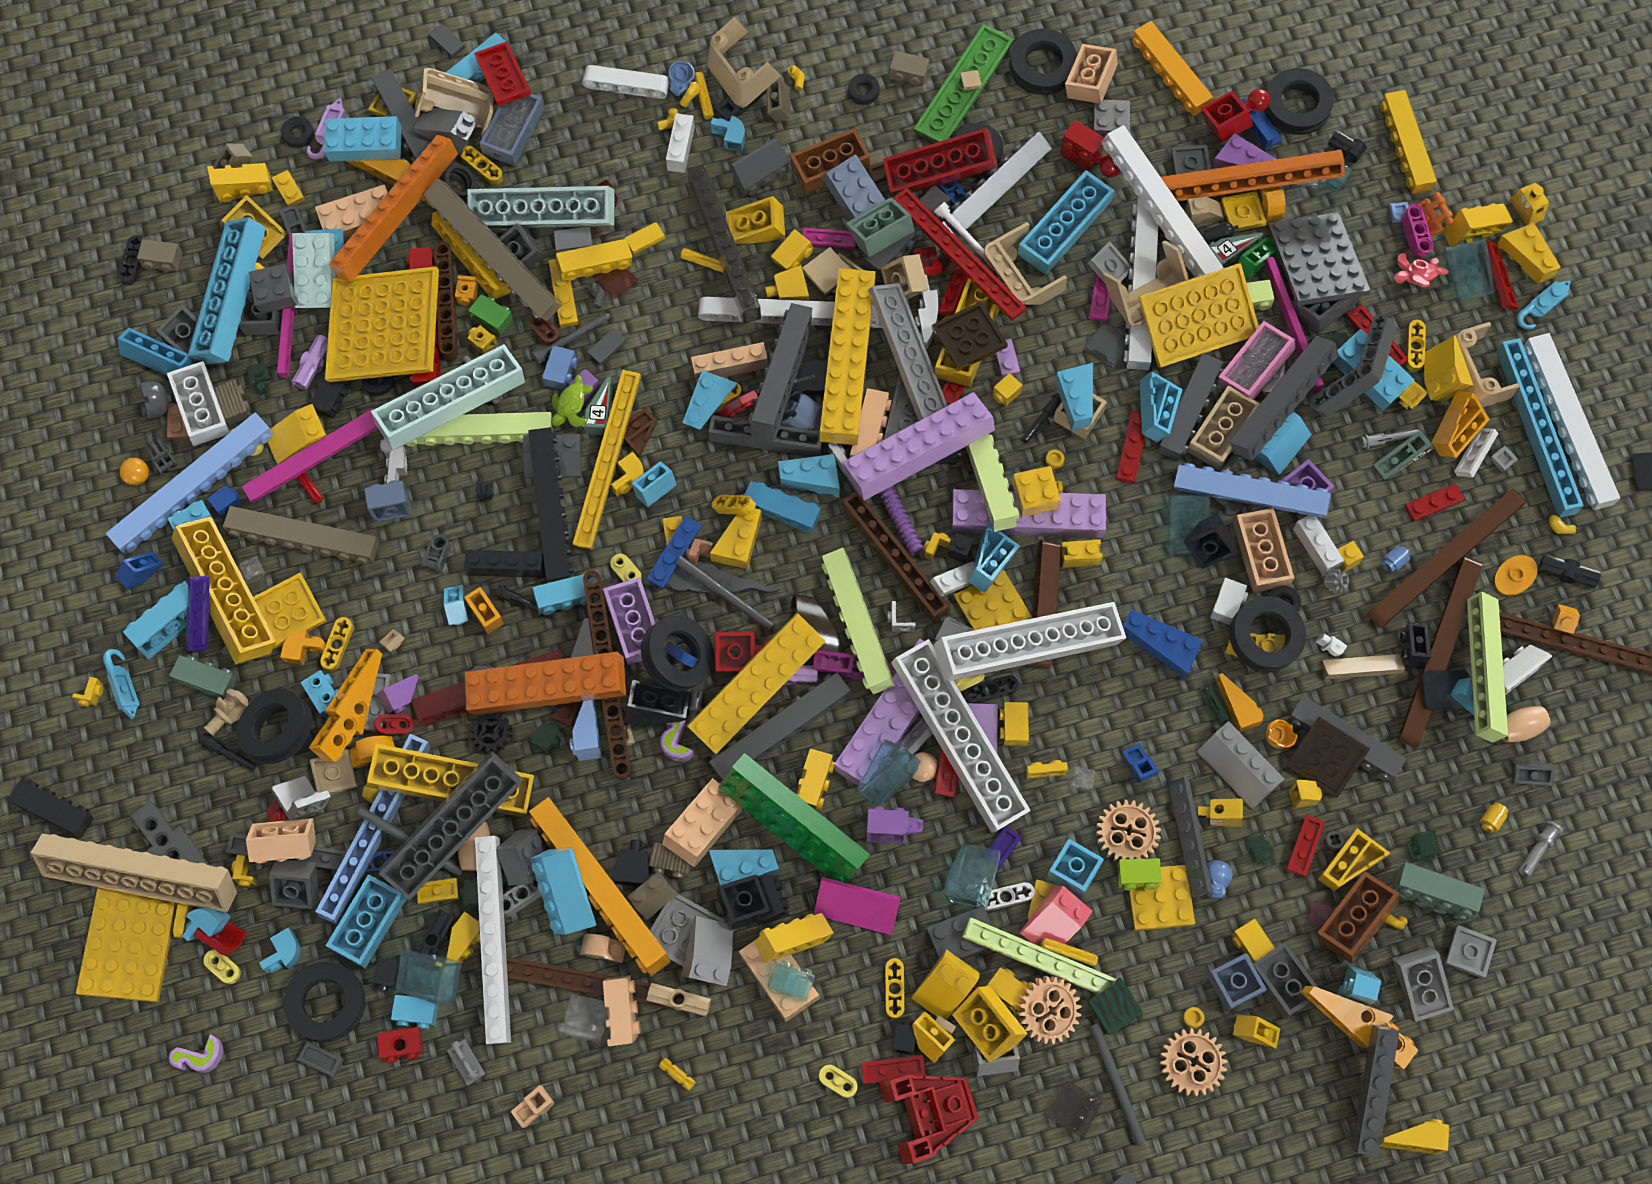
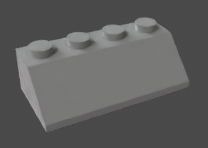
[1197,721,1284,810]

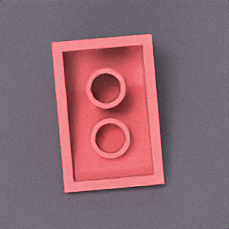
[1019,885,1093,947]

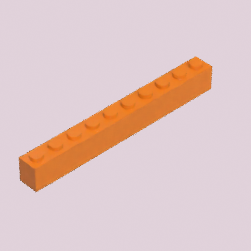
[329,135,458,283]
[1161,150,1345,201]

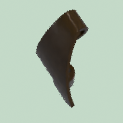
[791,594,846,654]

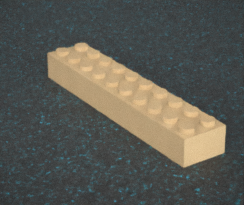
[31,834,237,912]

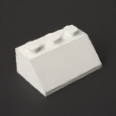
[1503,645,1552,695]

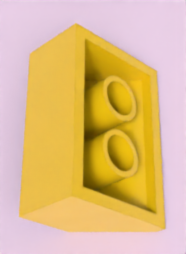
[952,986,1028,1062]

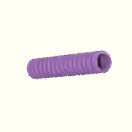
[878,485,924,556]

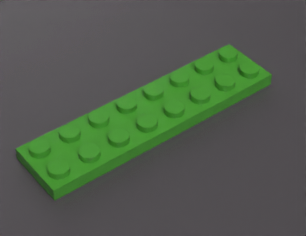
[914,24,1014,143]

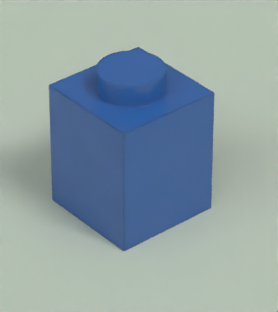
[207,485,241,519]

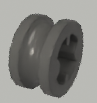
[1324,831,1344,851]

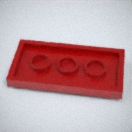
[474,41,531,107]

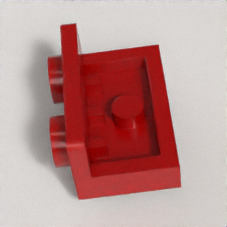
[194,921,246,957]

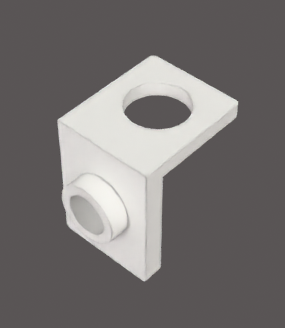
[888,601,915,632]

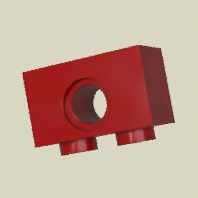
[377,1027,424,1063]

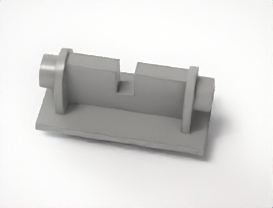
[447,1039,485,1085]

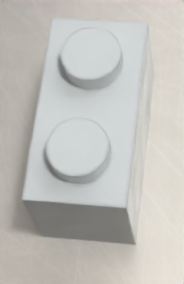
[1210,578,1248,625]

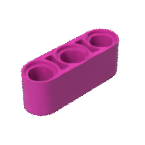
[1401,204,1433,259]

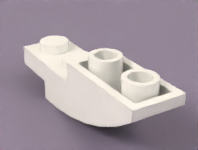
[915,275,938,350]
[380,438,407,484]

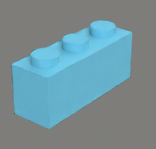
[533,574,595,615]

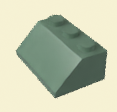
[846,197,914,257]

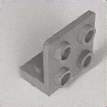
[271,776,331,820]

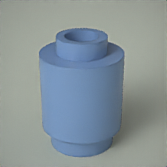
[1381,546,1410,573]

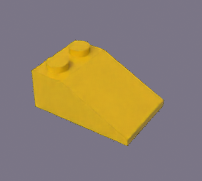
[220,195,288,259]
[726,196,785,245]
[1424,336,1473,402]
[268,404,327,465]
[911,949,980,1020]
[1380,1119,1449,1155]

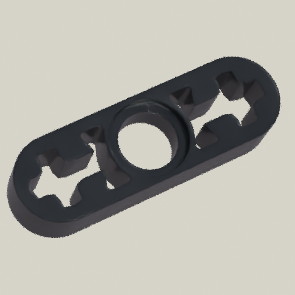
[118,235,143,286]
[963,675,1019,704]

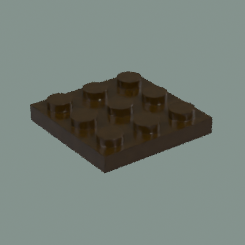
[932,301,1008,371]
[1286,716,1370,798]

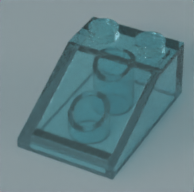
[1443,239,1495,301]
[1168,494,1210,554]
[856,739,921,807]
[942,844,1001,909]
[396,950,461,1004]

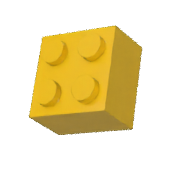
[1012,466,1061,517]

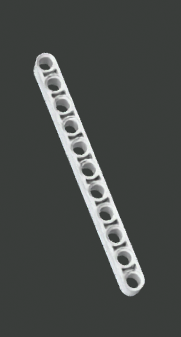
[698,297,883,328]

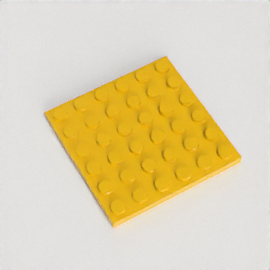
[325,267,439,382]

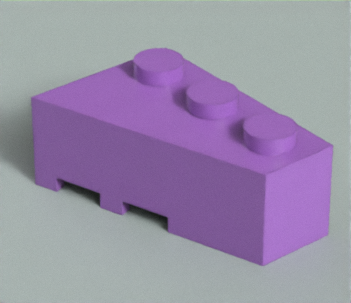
[1212,133,1276,169]

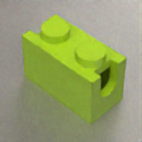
[1117,858,1162,890]

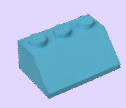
[1254,412,1312,476]

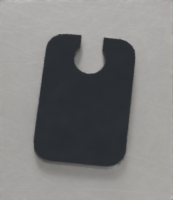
[1421,670,1470,709]

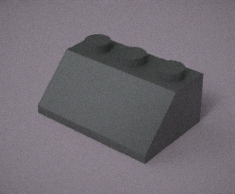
[732,137,789,198]
[523,434,582,479]

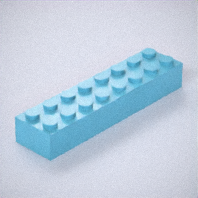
[188,217,266,365]

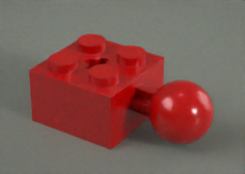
[1201,89,1270,143]
[1060,120,1121,178]
[714,632,771,671]

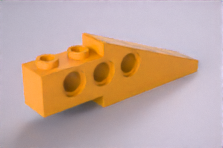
[309,649,382,762]
[1301,986,1418,1069]

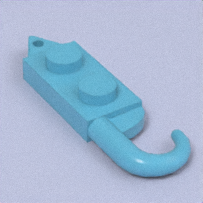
[1516,281,1571,330]
[103,649,140,719]

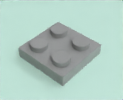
[1094,100,1130,134]
[1088,241,1133,284]
[1444,925,1497,979]

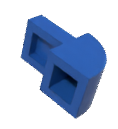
[1122,743,1159,783]

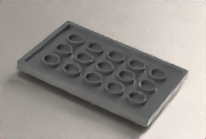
[1267,212,1370,306]

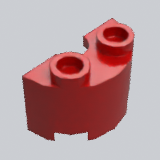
[913,246,942,277]

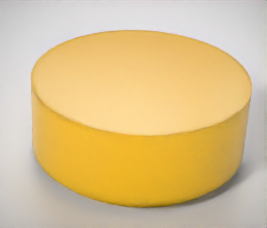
[1045,449,1065,469]
[1183,1007,1204,1029]

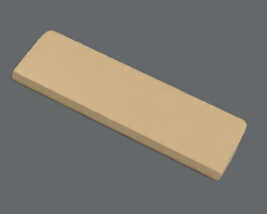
[1322,654,1405,679]

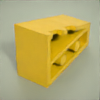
[1497,223,1561,284]
[1318,828,1390,892]

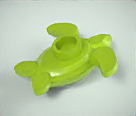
[552,375,593,427]

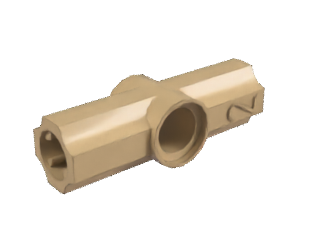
[647,983,711,1017]

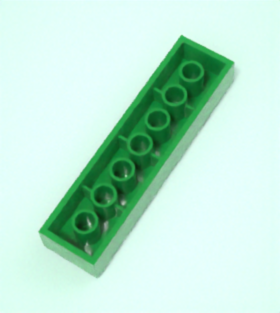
[718,753,870,883]

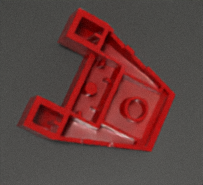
[879,1075,979,1165]

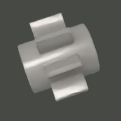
[1324,569,1349,593]

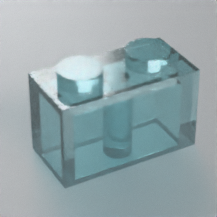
[768,961,815,1002]

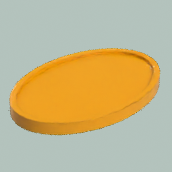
[1494,555,1538,596]

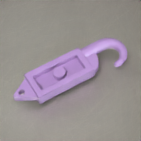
[306,98,346,159]

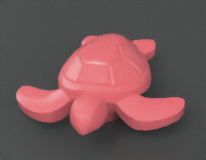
[1394,253,1448,287]

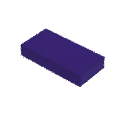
[983,826,1022,870]

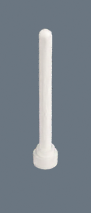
[934,202,994,270]

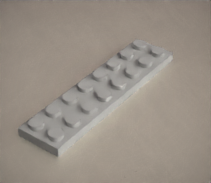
[868,283,948,421]

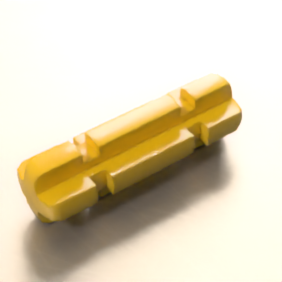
[659,1058,695,1090]

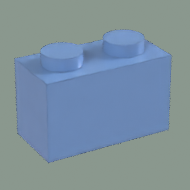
[542,346,578,391]

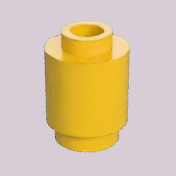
[1480,802,1508,833]

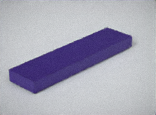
[186,575,210,652]

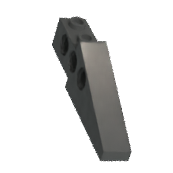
[131,801,210,866]

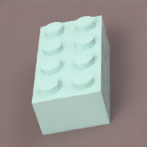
[292,233,336,308]

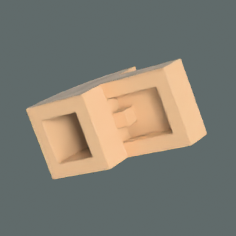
[580,934,625,963]
[511,1085,554,1128]

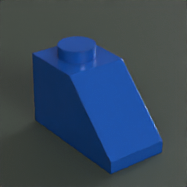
[115,551,164,589]

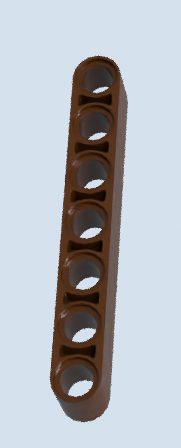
[434,241,458,362]
[1030,539,1061,668]

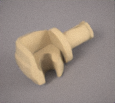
[204,689,249,736]

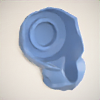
[668,61,695,96]
[1206,860,1233,899]

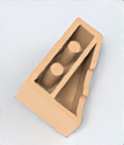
[603,975,641,1046]

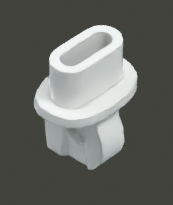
[1316,633,1347,656]

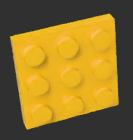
[953,570,1032,630]
[253,572,327,649]
[1129,865,1195,931]

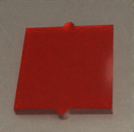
[595,269,638,299]

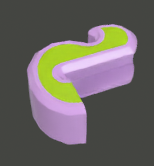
[660,720,694,762]
[169,1034,223,1073]

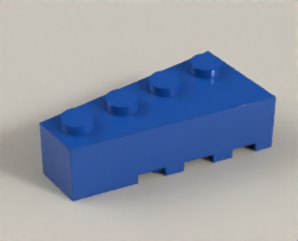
[1123,609,1203,680]

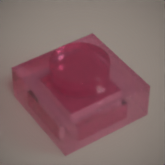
[1306,900,1335,926]

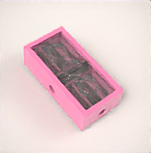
[1219,321,1295,400]

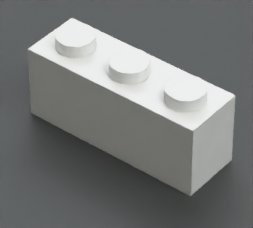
[666,113,695,173]
[1293,516,1344,576]

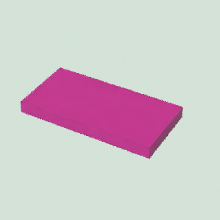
[814,877,901,935]

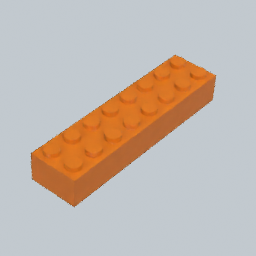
[465,652,626,715]

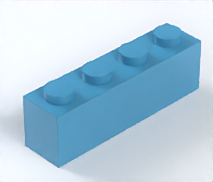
[117,328,193,376]
[744,481,821,534]

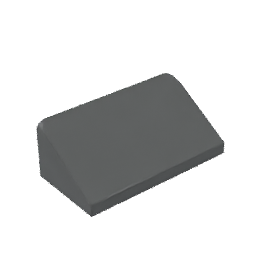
[1512,761,1556,786]

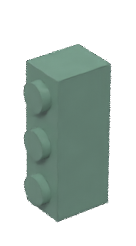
[169,655,237,699]

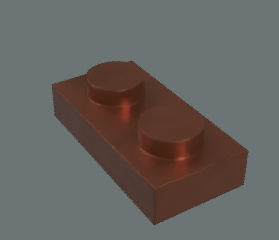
[553,701,583,727]

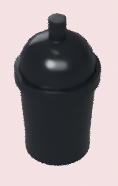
[1204,222,1239,244]

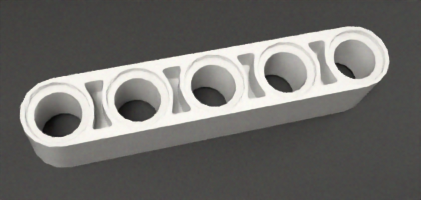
[582,65,670,99]

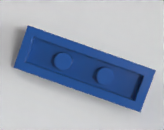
[1241,98,1282,150]

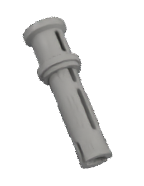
[1518,821,1563,878]

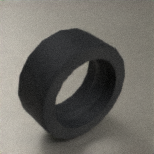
[440,164,476,200]

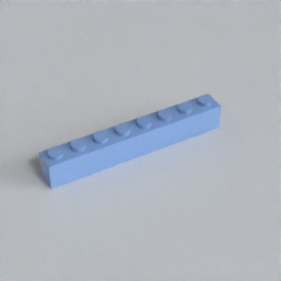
[1174,463,1331,519]

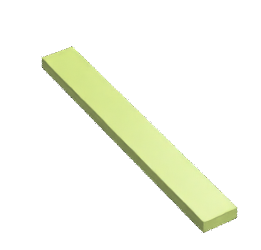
[962,917,1117,994]

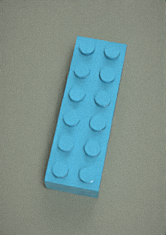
[1017,170,1115,275]

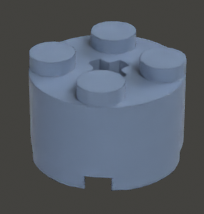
[781,391,821,430]

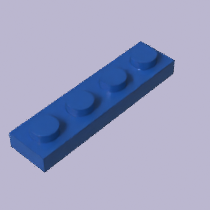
[647,515,702,590]

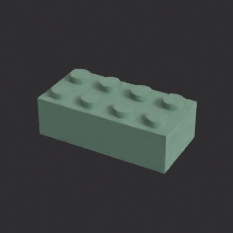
[1391,862,1485,921]

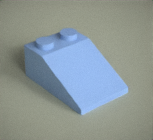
[570,700,602,761]

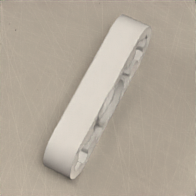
[977,882,1035,912]

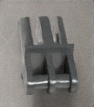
[144,438,178,475]

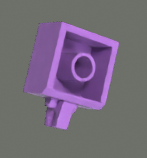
[1280,459,1335,516]
[867,807,923,844]

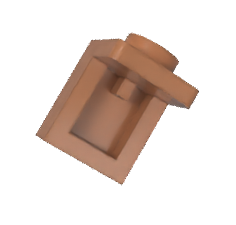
[685,538,713,566]

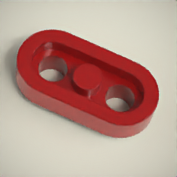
[373,714,414,735]

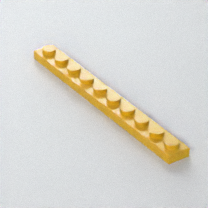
[573,370,641,550]

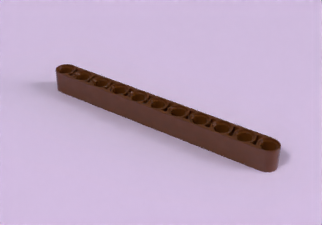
[1367,488,1527,629]
[1398,556,1483,748]
[583,570,632,780]

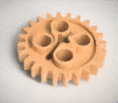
[1096,800,1161,861]
[1016,976,1081,1044]
[1159,1028,1228,1097]

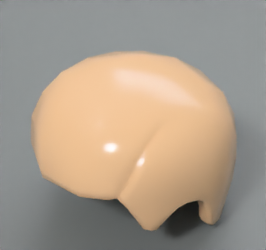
[908,752,938,782]

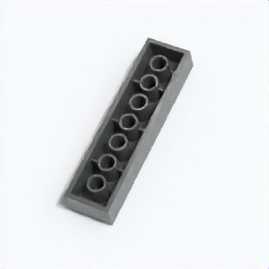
[748,303,813,447]
[379,751,522,900]

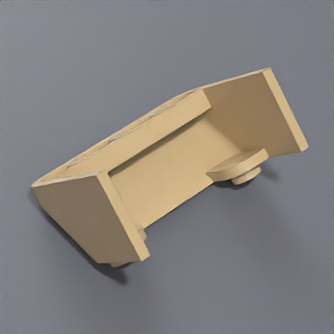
[707,17,781,108]
[415,68,493,137]
[984,222,1067,305]
[1103,241,1189,327]
[1452,322,1520,407]

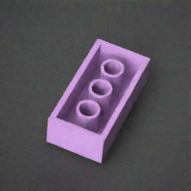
[603,577,665,665]

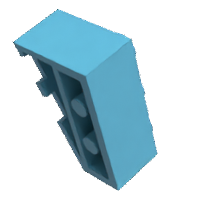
[1055,363,1093,431]
[683,370,738,430]
[1140,372,1182,442]
[778,454,840,497]
[969,524,1020,593]
[709,850,779,886]
[1337,965,1381,1006]

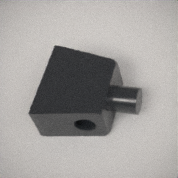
[610,839,650,887]

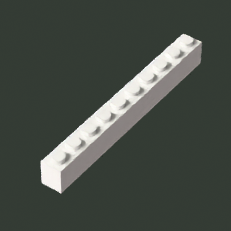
[1101,125,1224,277]
[1124,198,1158,370]
[1523,333,1620,511]
[475,836,511,1044]

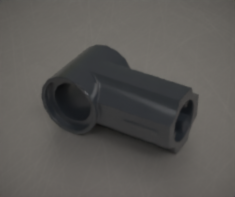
[1328,131,1367,163]

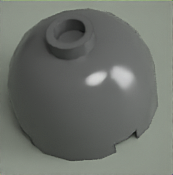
[140,381,172,419]

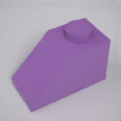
[377,674,418,714]

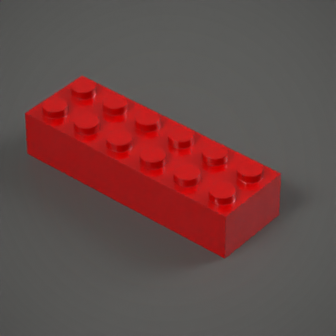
[883,128,998,197]

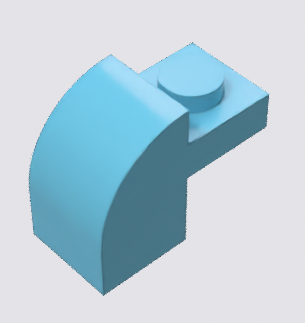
[711,116,745,153]
[182,907,231,941]
[259,928,301,973]

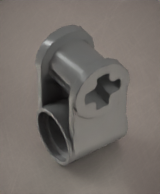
[421,534,451,573]

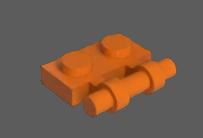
[1418,192,1454,238]

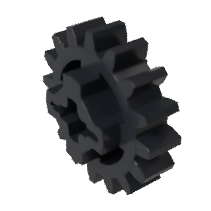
[469,713,513,754]

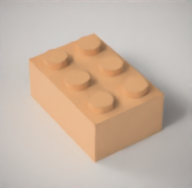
[1065,44,1118,104]
[246,818,316,863]

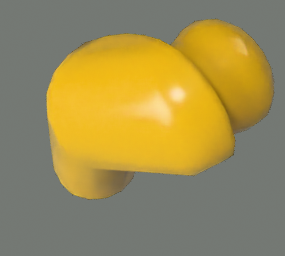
[788,65,805,91]
[680,82,700,107]
[657,108,679,131]
[1548,515,1576,534]
[1385,914,1408,930]

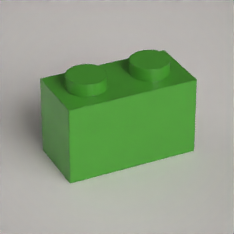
[468,294,513,337]

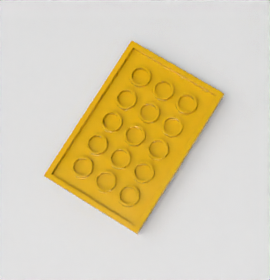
[1138,263,1259,368]
[76,887,178,1003]

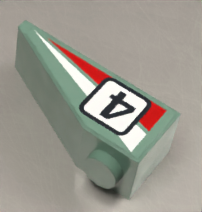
[1208,232,1263,268]
[582,377,613,435]
[1374,431,1435,480]

